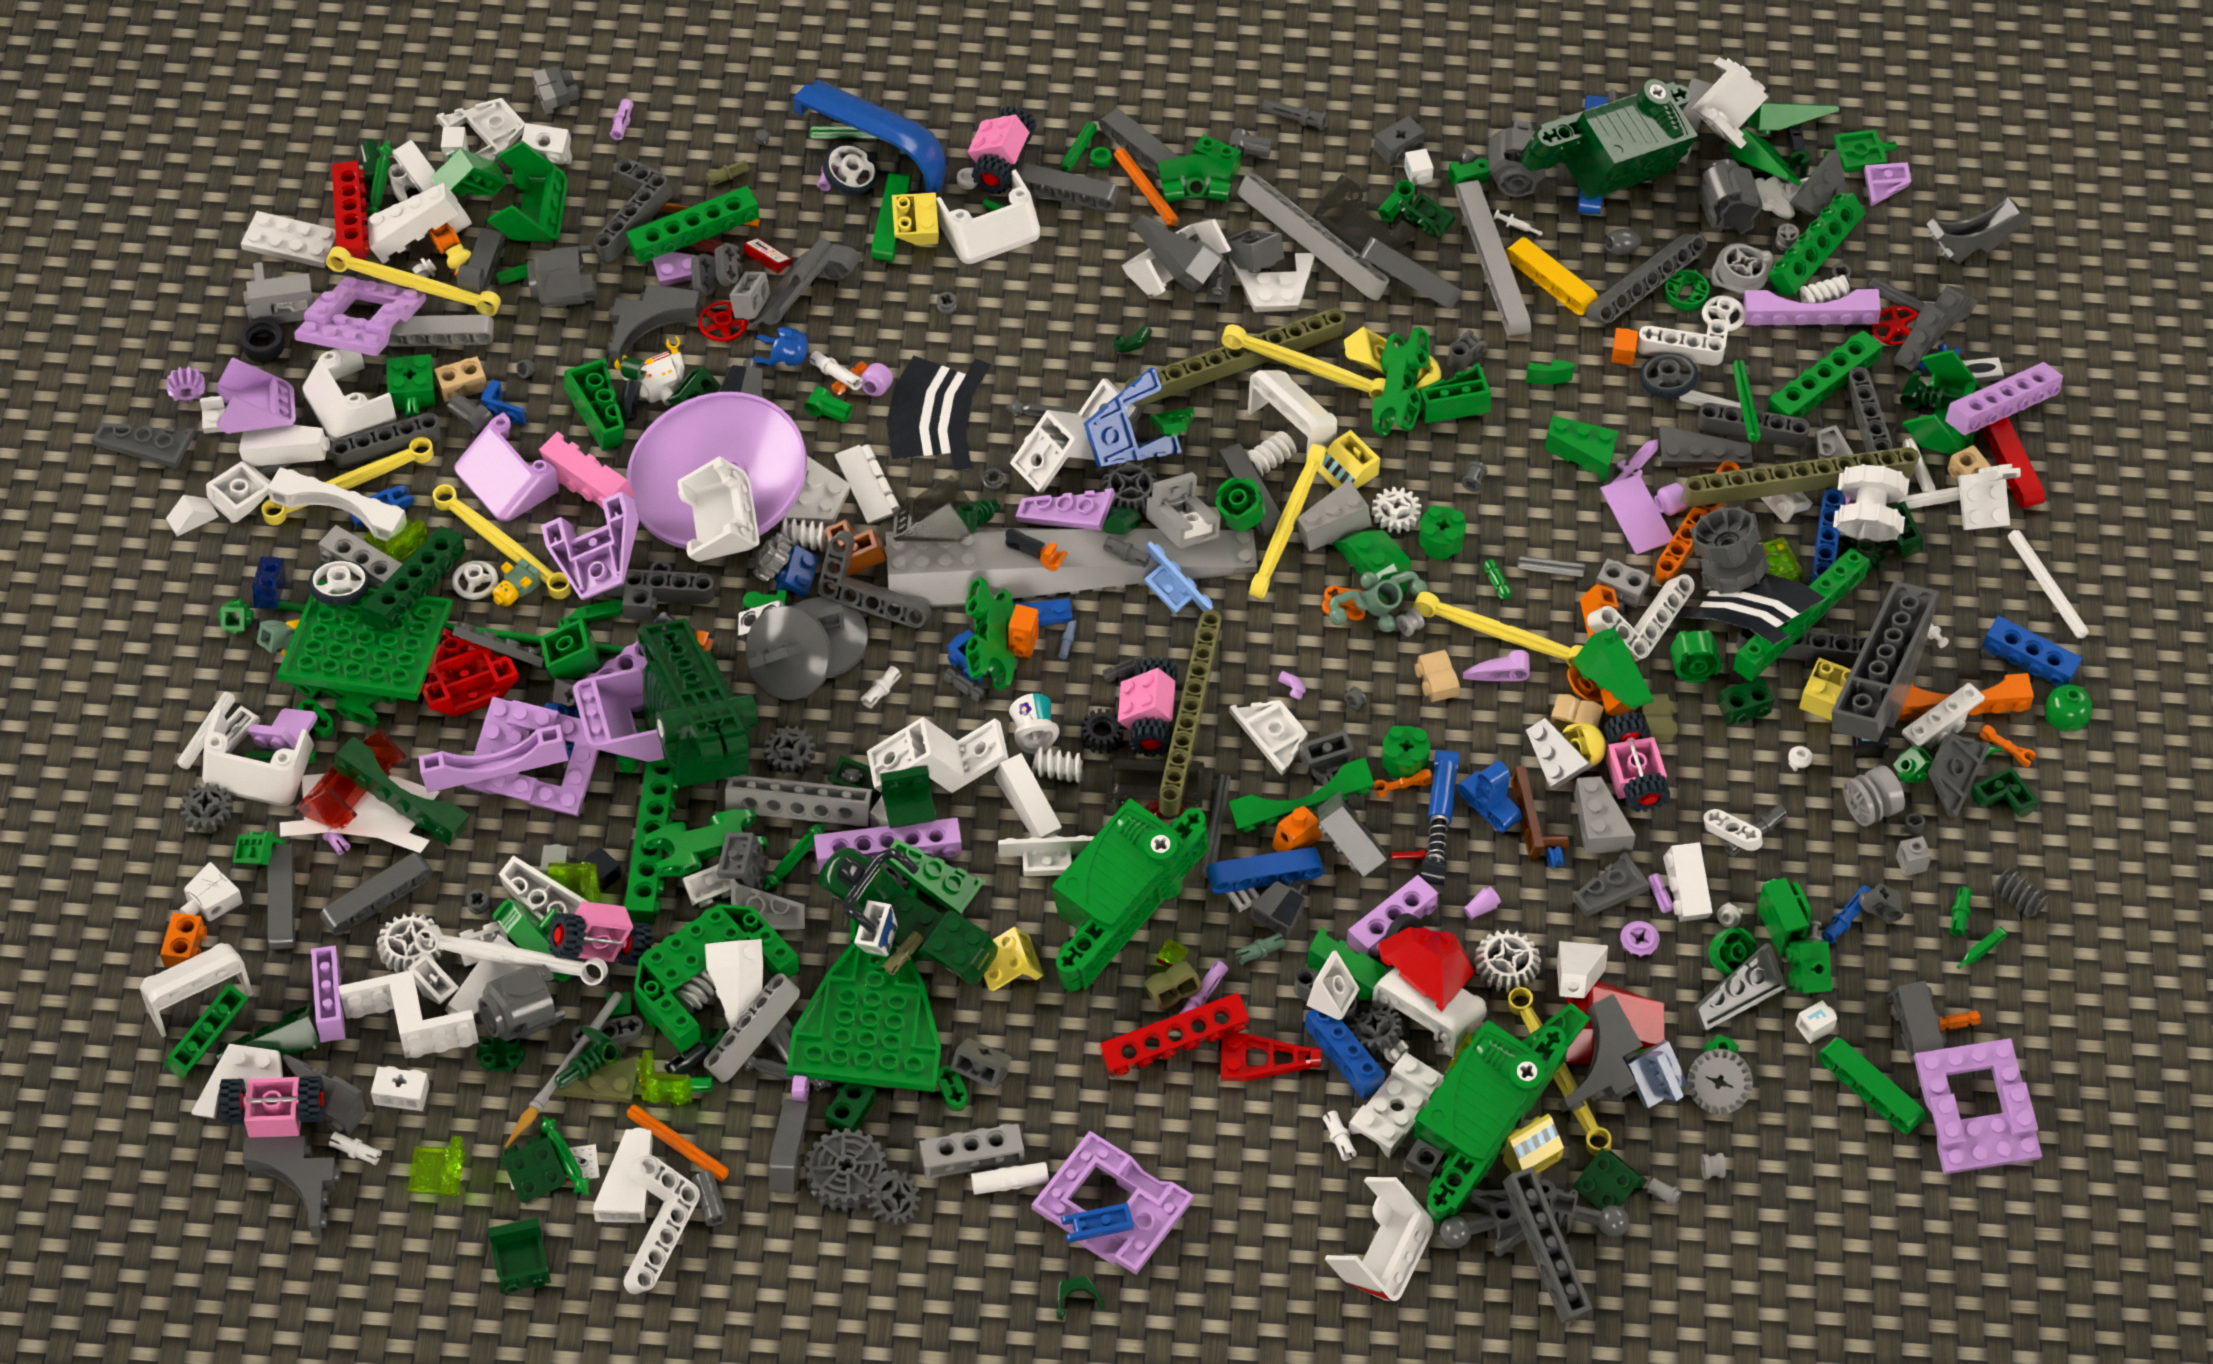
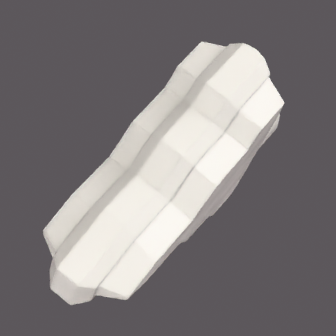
[1755,176,1795,220]

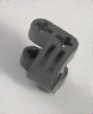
[691,243,741,297]

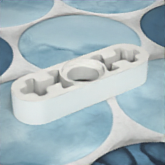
[1703,809,1763,851]

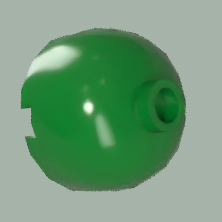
[2044,684,2093,731]
[1708,928,1757,976]

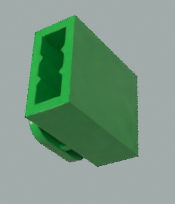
[1757,877,1812,956]

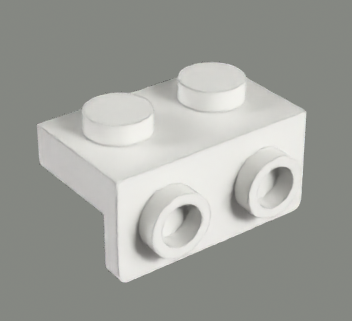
[682,864,739,908]

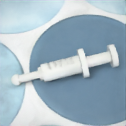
[1493,209,1543,236]
[1927,623,1949,648]

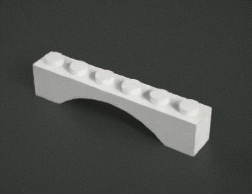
[267,467,407,545]

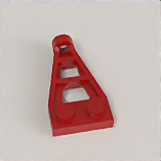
[1221,1033,1321,1081]

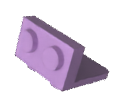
[247,708,318,750]

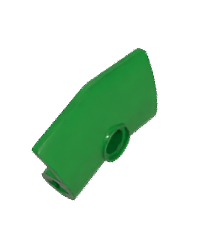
[1157,154,1234,203]

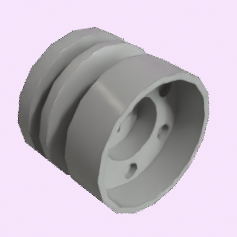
[1843,765,1905,827]

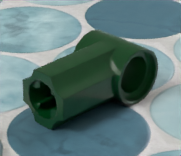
[361,139,388,182]

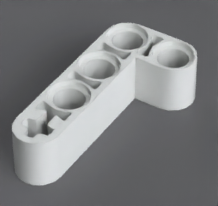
[1637,319,1728,365]

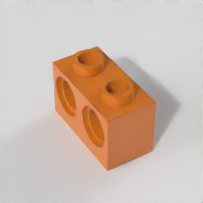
[1008,604,1039,658]
[160,913,207,968]

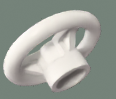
[1702,296,1745,332]
[452,561,498,600]

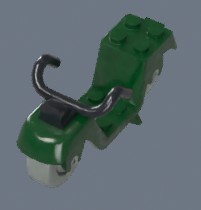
[818,847,998,985]

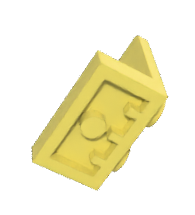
[984,927,1044,991]

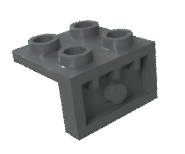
[716,832,769,890]

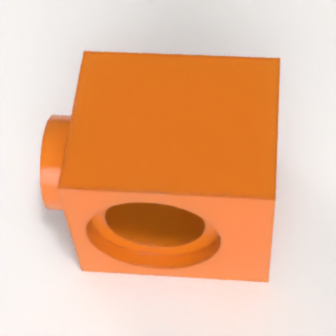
[1611,328,1638,365]

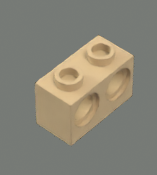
[434,356,487,403]
[1948,445,1991,481]

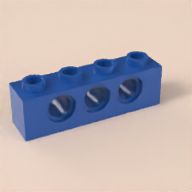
[1981,615,2082,687]
[1305,1009,1385,1100]

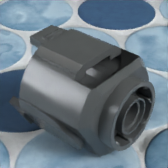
[1488,120,1546,197]
[1699,159,1762,235]
[528,245,597,307]
[478,964,566,1041]

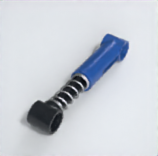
[1420,749,1459,886]

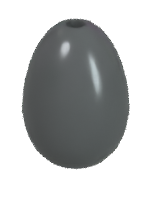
[1605,229,1642,255]

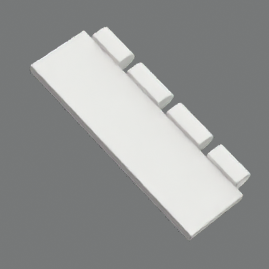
[834,445,900,525]

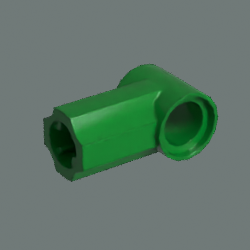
[1377,180,1415,223]
[804,387,853,423]

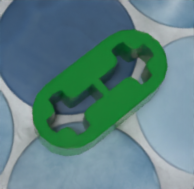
[298,699,334,738]
[937,1065,968,1111]

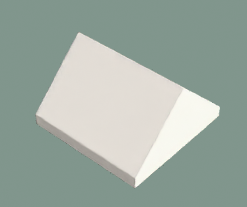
[1307,951,1360,1020]

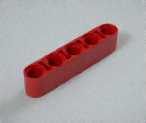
[1982,417,2045,508]

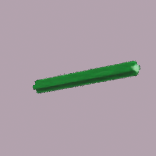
[1732,360,1761,443]

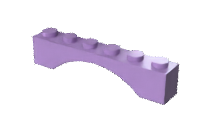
[1743,289,1881,326]
[419,724,569,793]

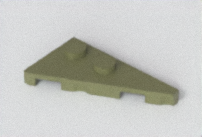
[551,1057,640,1103]

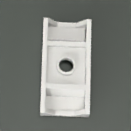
[1348,1052,1444,1158]

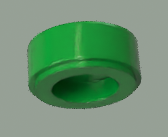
[1090,147,1112,168]

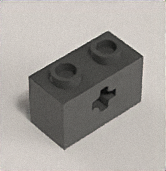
[1374,116,1425,165]
[950,1038,1012,1089]

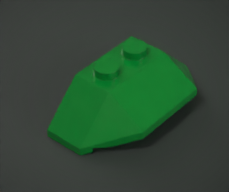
[1332,530,1411,604]

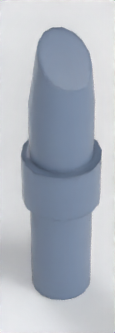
[1058,620,1076,659]

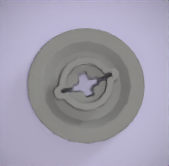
[1687,1049,1753,1114]

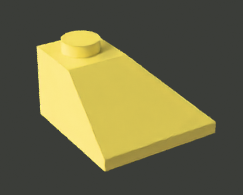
[1344,326,1387,376]

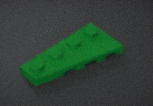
[885,839,986,915]

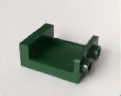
[488,1218,551,1294]

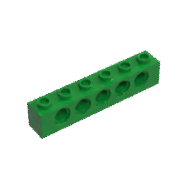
[626,186,760,264]
[1767,193,1866,296]
[1767,330,1883,418]

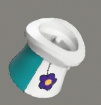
[1009,693,1059,754]

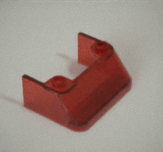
[296,729,407,829]

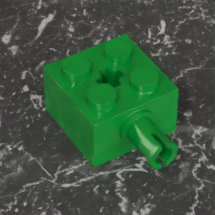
[386,354,436,419]
[540,617,601,680]
[1786,939,1833,993]

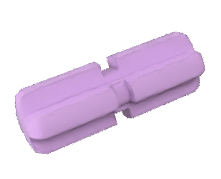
[1648,873,1673,913]

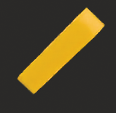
[1505,237,1598,316]

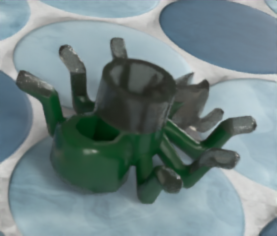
[1838,536,1894,575]

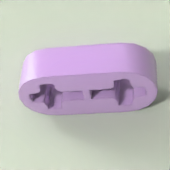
[792,1075,809,1102]

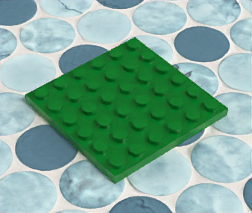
[277,581,453,701]

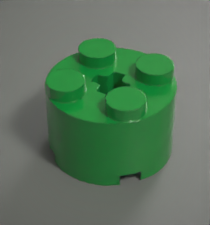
[1216,477,1266,532]
[1418,505,1466,560]
[1670,630,1722,683]
[1381,726,1430,780]

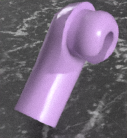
[1278,671,1306,700]

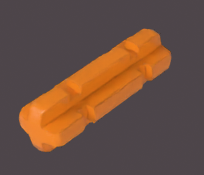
[832,361,868,395]
[1938,1011,1981,1032]

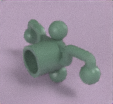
[1329,571,1427,632]

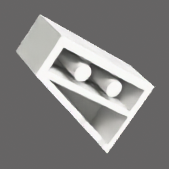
[1663,842,1712,922]

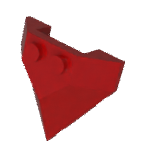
[421,628,519,717]
[1377,927,1475,1012]

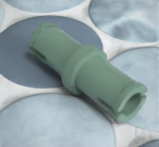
[1235,933,1286,965]

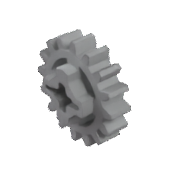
[753,533,792,581]

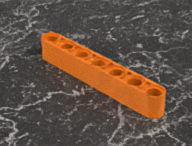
[1655,461,1740,586]

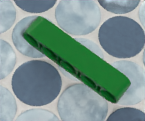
[871,173,911,262]
[1818,1037,1926,1134]

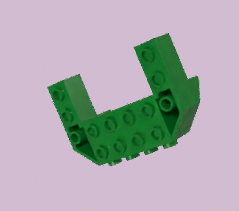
[634,904,799,1053]

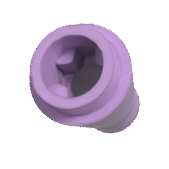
[1463,887,1501,920]

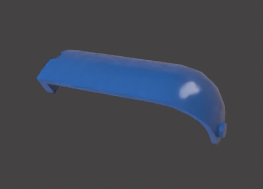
[793,80,947,193]

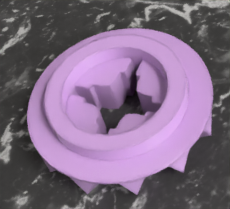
[1620,921,1660,957]

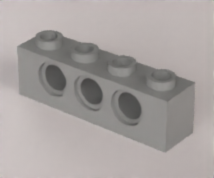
[318,525,402,589]
[919,1124,1024,1179]

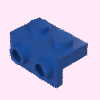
[775,545,820,598]

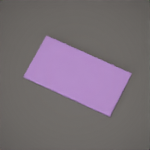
[1600,474,1673,555]

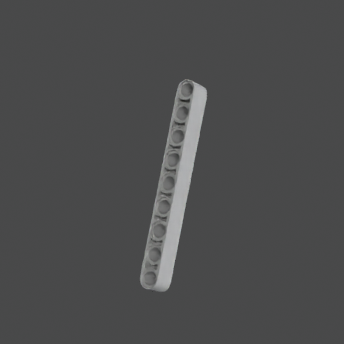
[1237,172,1390,300]
[1455,180,1531,337]

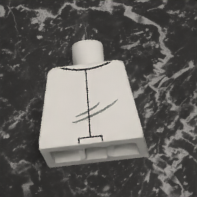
[180,862,243,921]

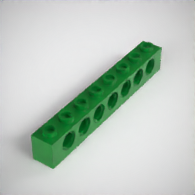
[1733,548,1870,682]
[625,758,679,924]

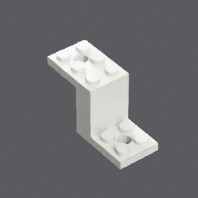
[1691,57,1768,149]
[1010,378,1136,492]
[867,717,1009,793]
[339,970,479,1059]

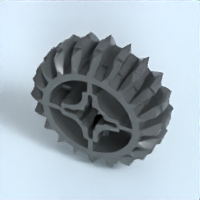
[1100,461,1160,516]

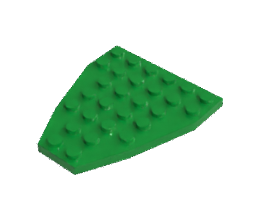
[786,940,941,1092]

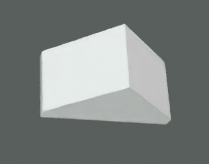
[166,495,219,536]
[408,954,459,1004]

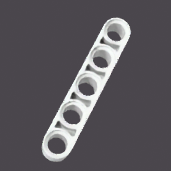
[392,140,472,234]

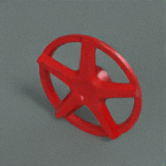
[698,301,748,343]
[1872,305,1919,345]

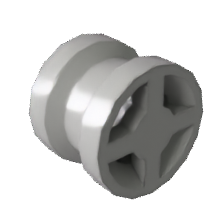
[1775,223,1799,251]
[1396,607,1425,637]
[1701,1153,1726,1179]

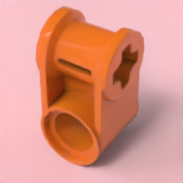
[428,222,461,255]
[1322,586,1366,620]

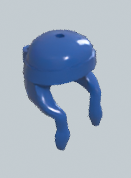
[750,327,808,366]

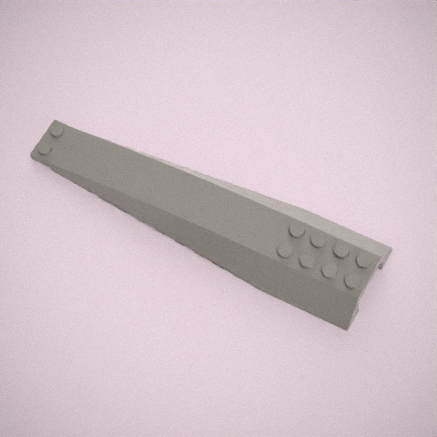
[885,527,1257,609]

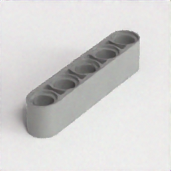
[1679,78,1713,164]
[387,315,494,347]
[704,973,800,1082]

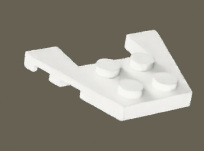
[436,98,525,162]
[1229,253,1315,312]
[781,456,850,524]
[191,1044,283,1119]

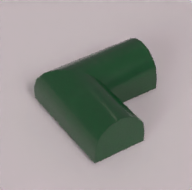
[1103,506,1141,535]
[1971,766,2039,818]

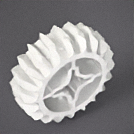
[377,912,443,973]
[1474,929,1541,994]

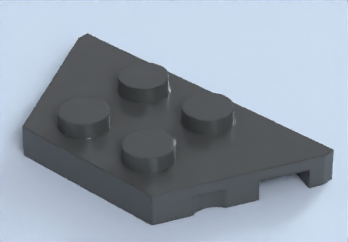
[1789,149,1848,220]
[1928,734,1991,818]

